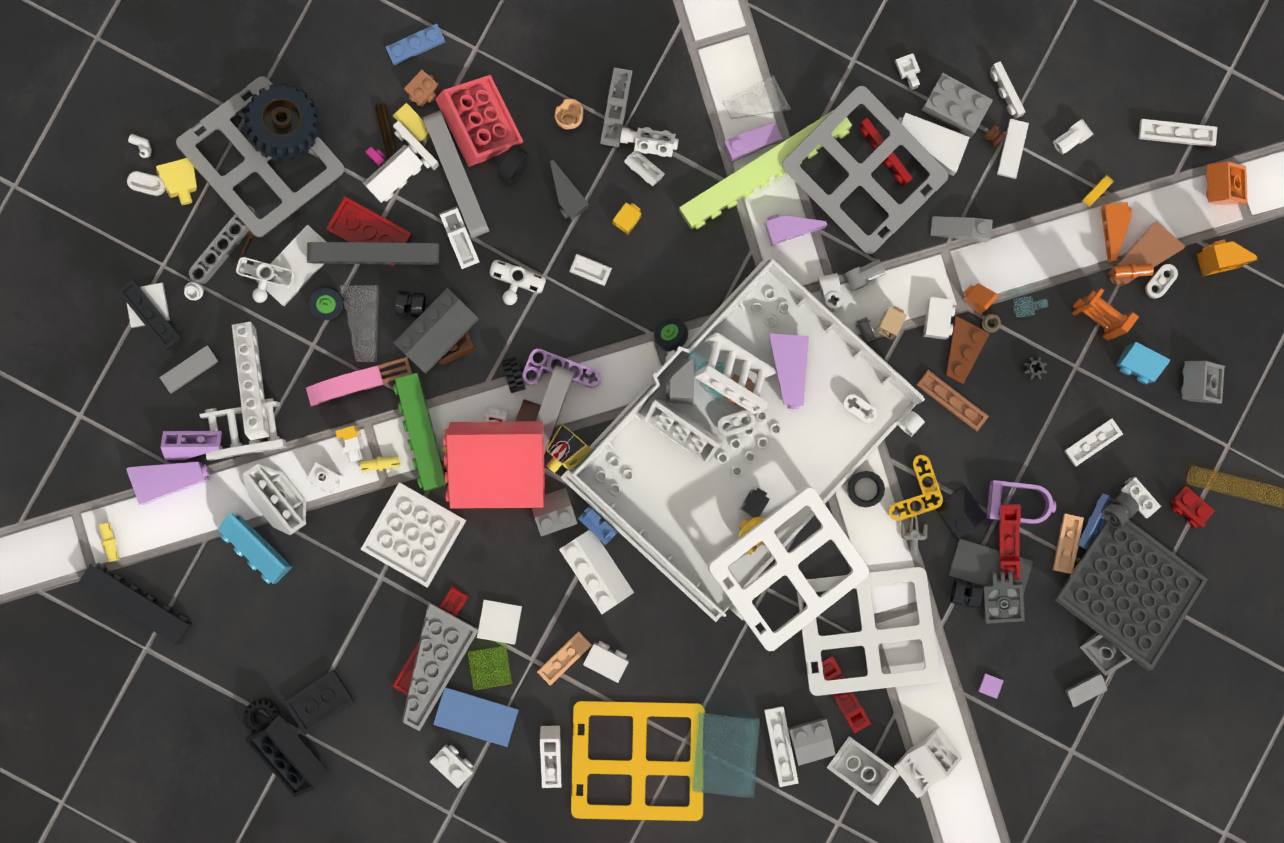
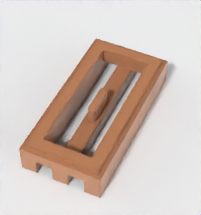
[373,357,413,384]

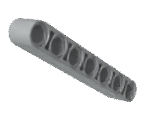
[423,111,489,238]

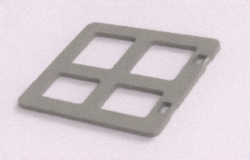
[176,76,344,237]
[782,86,948,254]

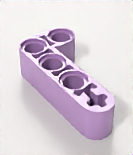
[523,349,601,388]

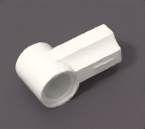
[1053,119,1093,155]

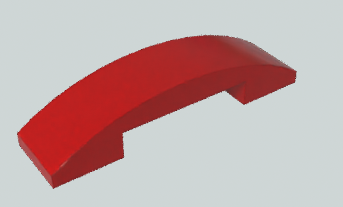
[999,504,1021,580]
[816,656,871,734]

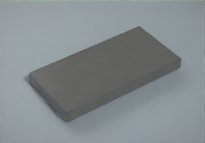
[948,539,1033,595]

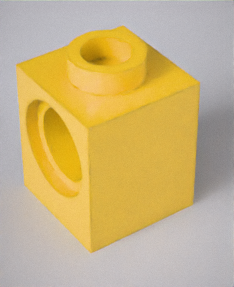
[613,203,641,235]

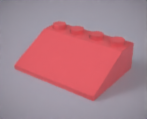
[435,75,524,167]

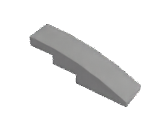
[600,67,632,147]

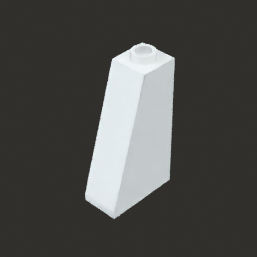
[898,113,970,176]

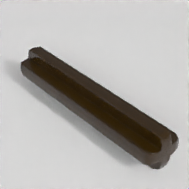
[375,103,397,159]

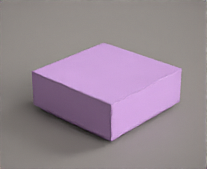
[978,673,1003,699]

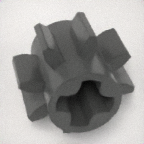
[1023,357,1047,380]

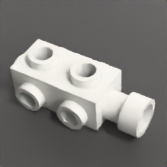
[620,127,679,157]

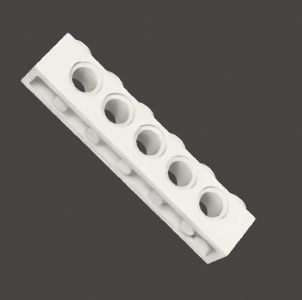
[232,321,269,440]

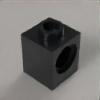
[740,488,770,517]

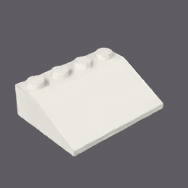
[644,397,723,464]

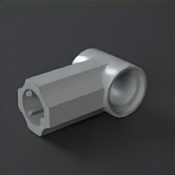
[845,259,886,291]

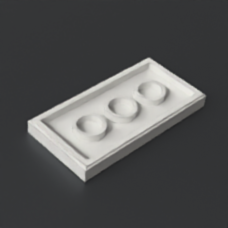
[256,224,326,306]

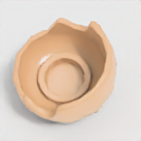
[555,99,584,130]

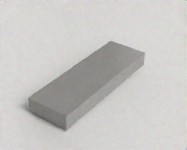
[159,345,219,394]

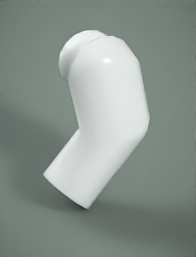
[128,134,152,158]

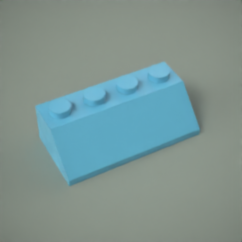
[218,513,292,584]

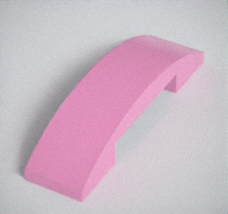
[306,366,384,406]

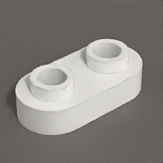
[1145,264,1178,299]
[718,410,755,436]

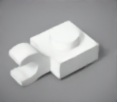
[895,53,920,90]

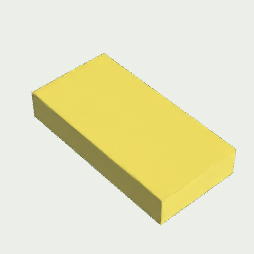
[393,103,430,143]

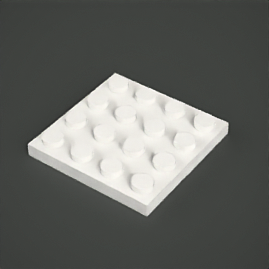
[361,482,467,588]

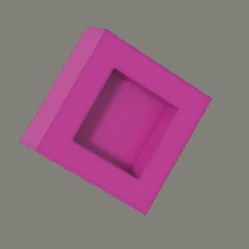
[366,147,385,167]

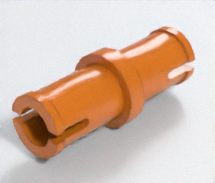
[1112,263,1154,279]

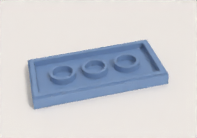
[433,687,519,747]

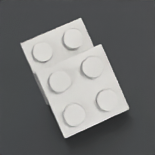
[894,728,962,798]

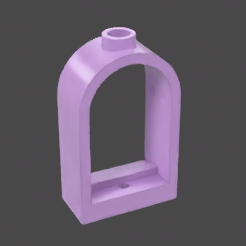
[986,480,1056,524]

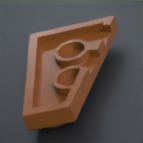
[945,316,989,384]

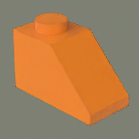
[962,283,999,314]

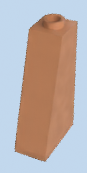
[1107,221,1185,287]

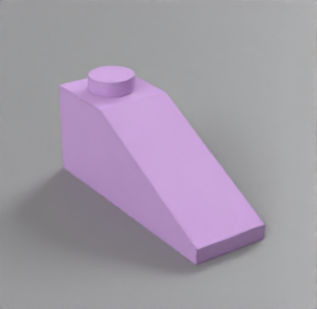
[723,122,783,163]
[764,214,827,246]
[161,431,222,460]

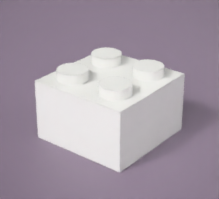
[583,641,629,683]

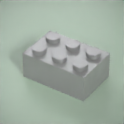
[921,73,993,138]

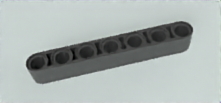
[307,242,439,265]

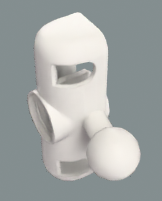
[236,257,295,303]
[489,260,546,305]

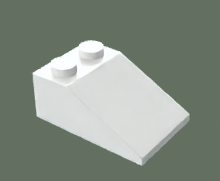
[827,737,899,805]

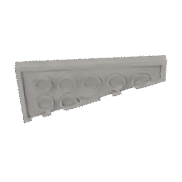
[402,602,479,731]

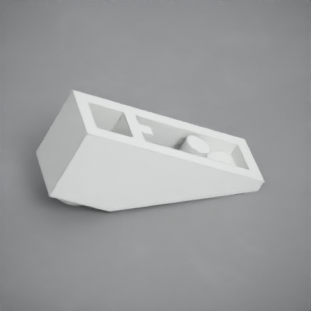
[540,726,562,788]

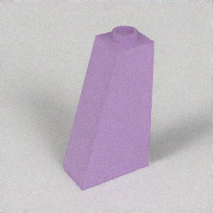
[769,334,809,409]
[126,462,210,505]

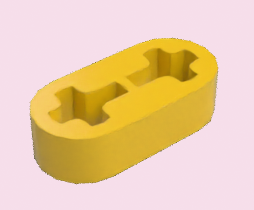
[1082,175,1114,207]

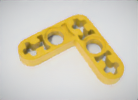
[889,455,943,521]

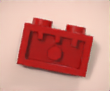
[1169,486,1215,528]

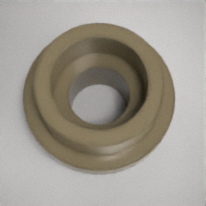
[981,314,1001,333]

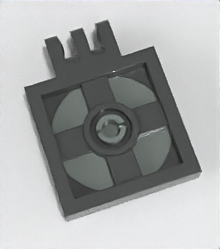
[983,571,1025,624]

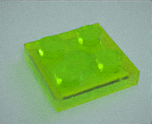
[468,645,512,690]

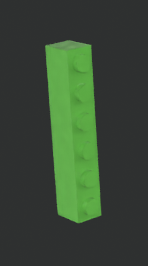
[393,373,448,491]

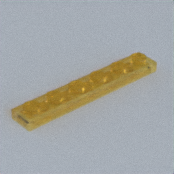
[1186,466,1284,509]

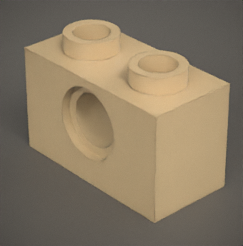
[875,306,907,340]

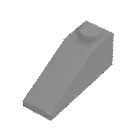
[930,216,993,243]

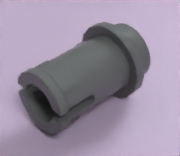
[856,317,876,342]

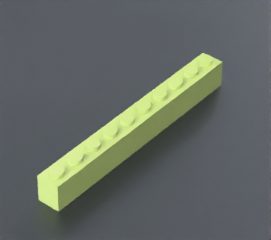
[679,111,852,230]

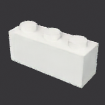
[363,145,423,203]

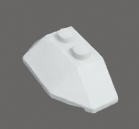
[242,464,306,535]

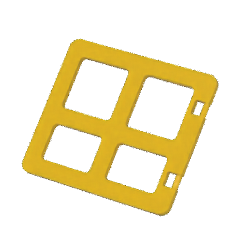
[571,701,705,821]

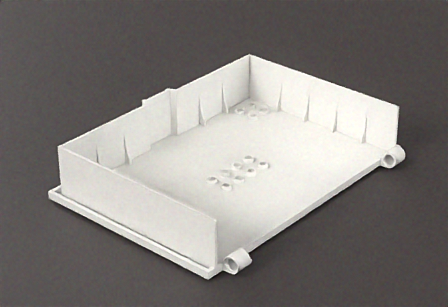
[561,254,925,622]

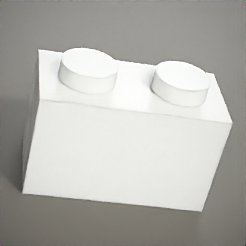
[923,297,956,340]

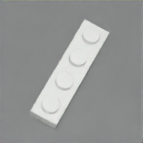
[1138,119,1217,147]
[764,706,799,787]

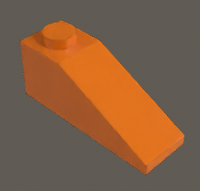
[1101,202,1132,264]

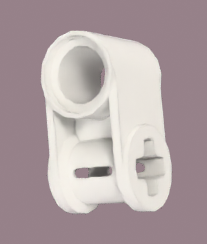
[818,273,842,312]

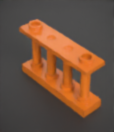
[1072,288,1139,341]

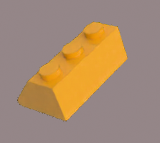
[1197,240,1257,276]

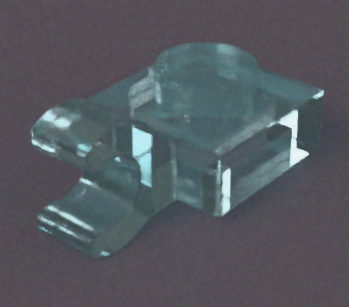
[1012,296,1048,318]

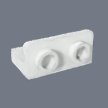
[1121,477,1161,518]
[430,744,474,788]

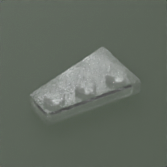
[723,76,791,119]

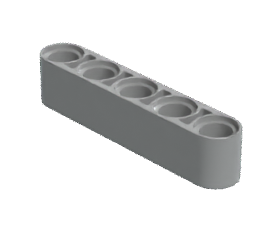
[189,205,259,284]
[536,366,574,457]

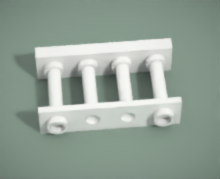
[695,333,776,414]
[200,398,287,460]

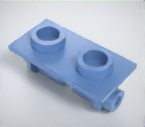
[578,506,617,545]

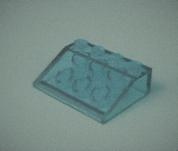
[692,713,760,798]

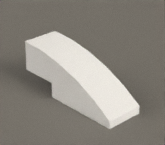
[439,206,479,269]

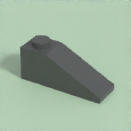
[550,160,589,221]

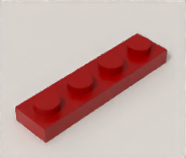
[859,118,913,186]

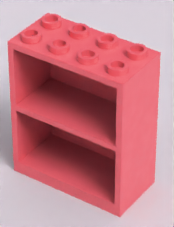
[443,421,545,508]

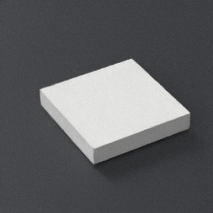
[126,283,170,328]
[477,600,522,645]

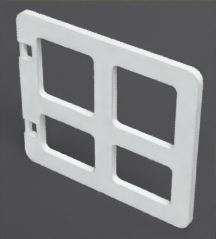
[708,487,869,651]
[797,567,941,696]

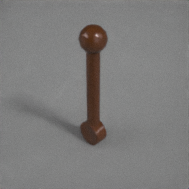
[233,231,255,268]

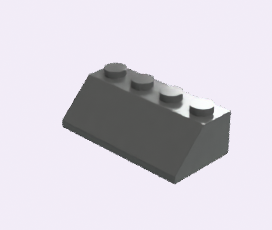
[394,288,479,374]

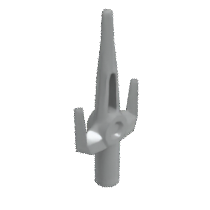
[901,501,927,556]

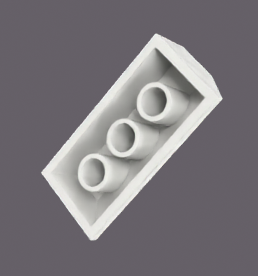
[559,530,634,614]

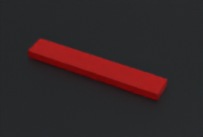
[392,586,469,695]

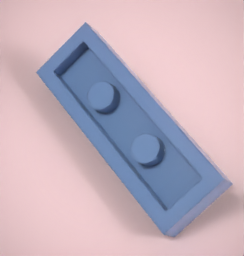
[386,24,445,66]
[1077,493,1114,551]

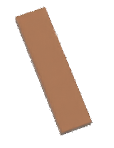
[916,370,989,432]

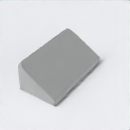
[1064,673,1107,708]

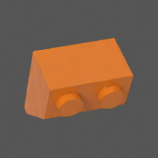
[1205,161,1248,205]

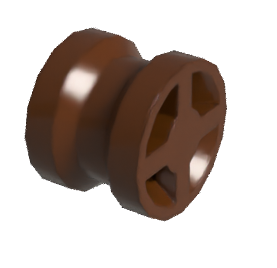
[983,124,1008,148]

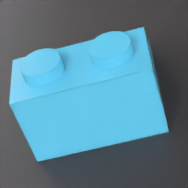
[1116,342,1170,384]

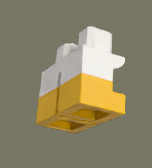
[335,426,365,463]

